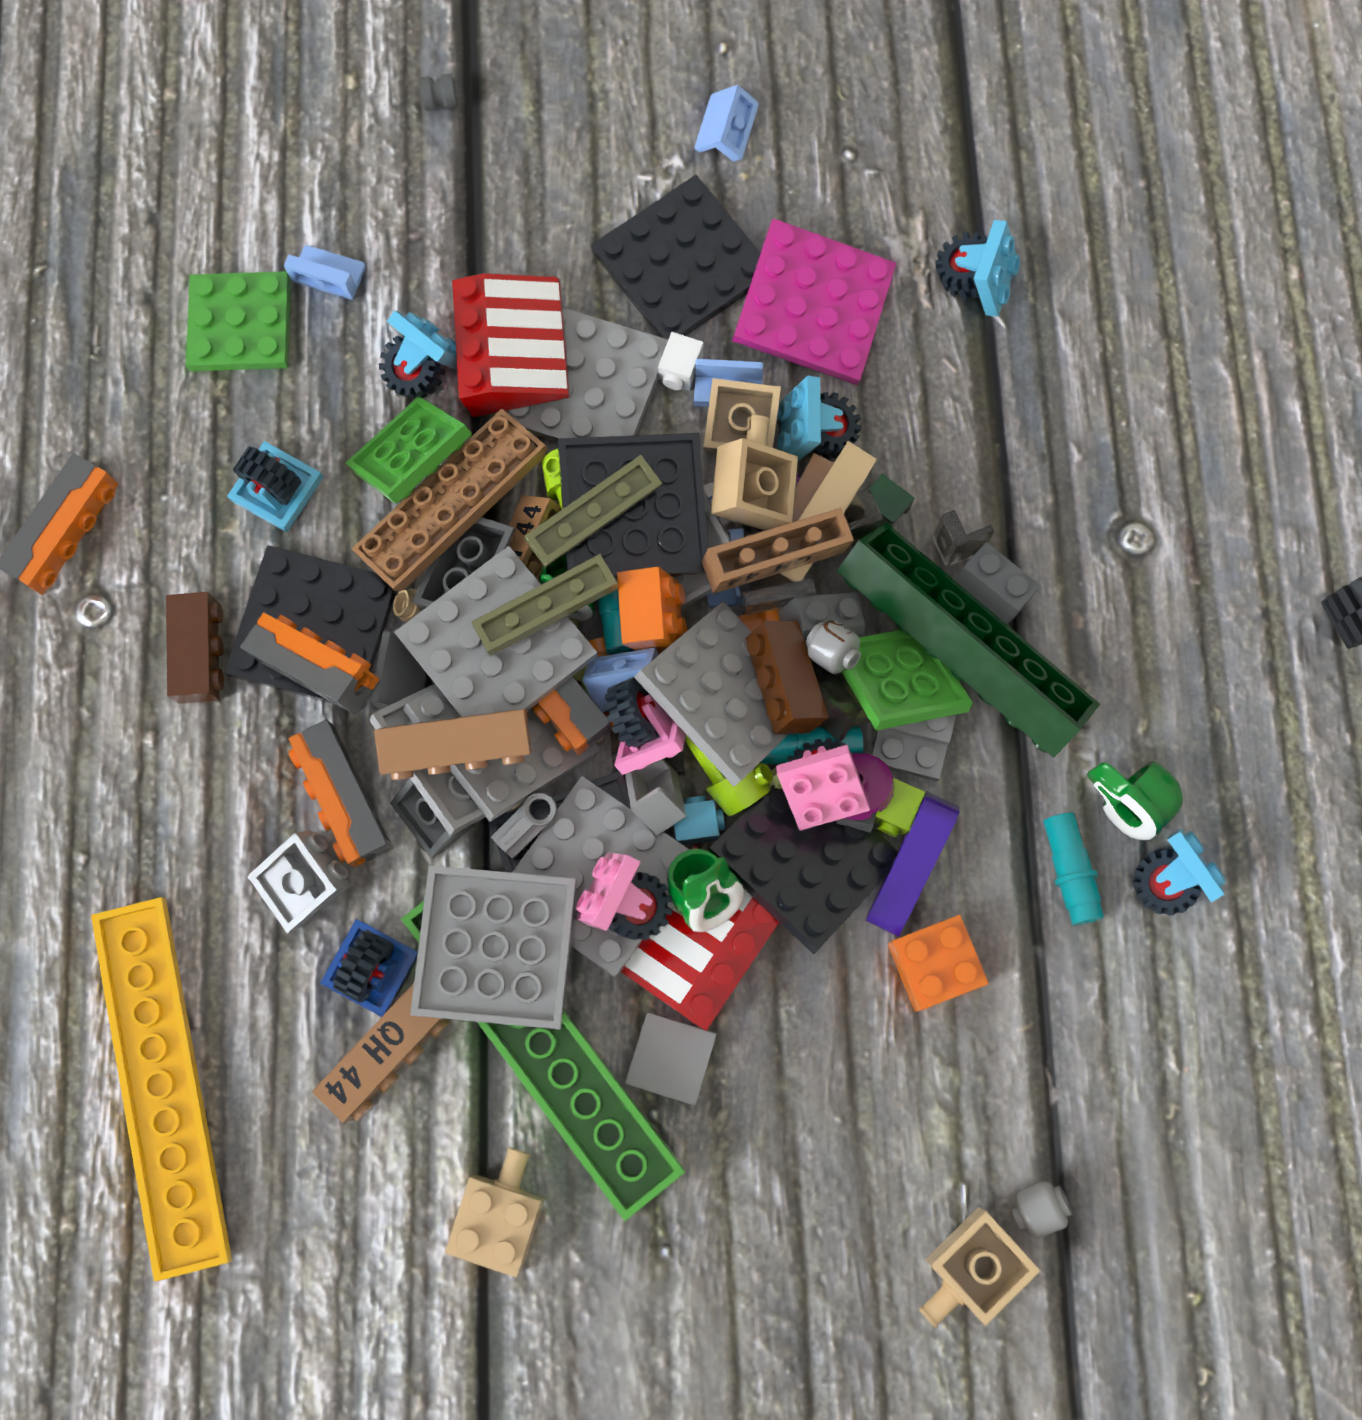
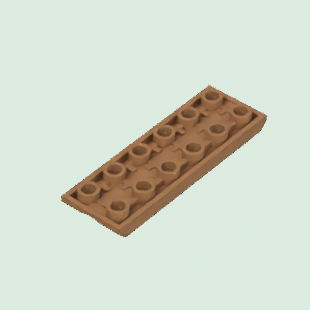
[351,409,547,591]

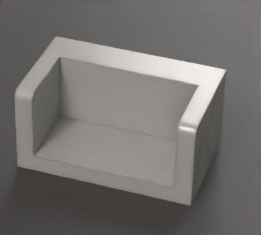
[625,759,686,835]

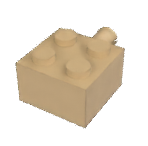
[703,378,781,454]
[711,415,798,531]
[444,1147,545,1278]
[918,1207,1040,1328]

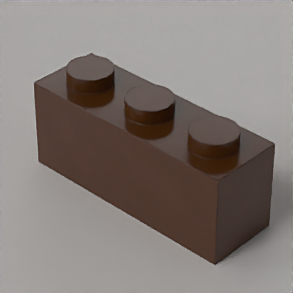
[166,592,224,704]
[745,621,829,735]

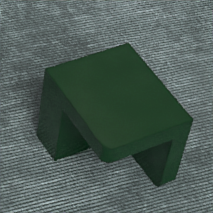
[858,473,915,524]

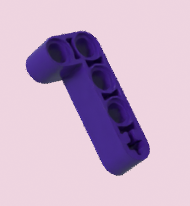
[865,791,960,937]

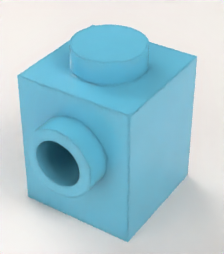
[674,796,725,845]

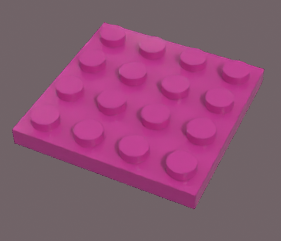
[732,218,896,385]

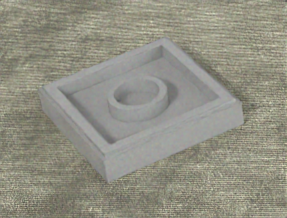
[625,1012,716,1106]

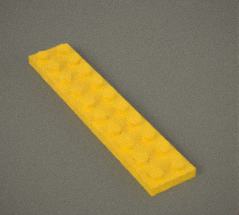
[91,897,232,1282]

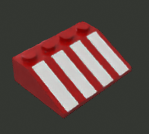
[452,273,570,417]
[621,846,779,1031]

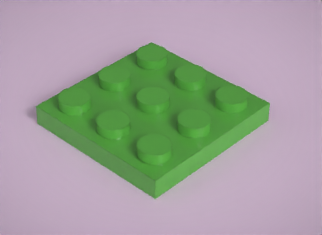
[186,271,291,371]
[345,397,472,504]
[842,630,973,731]

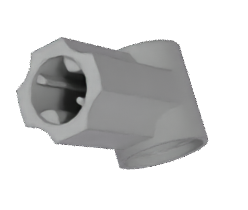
[491,793,558,859]

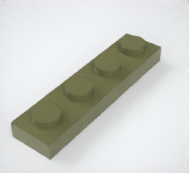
[524,455,662,568]
[471,554,619,656]

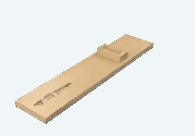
[780,441,877,585]

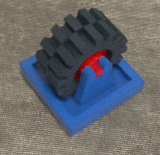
[320,919,418,1017]

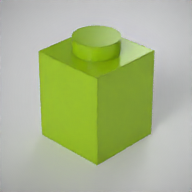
[874,778,925,837]

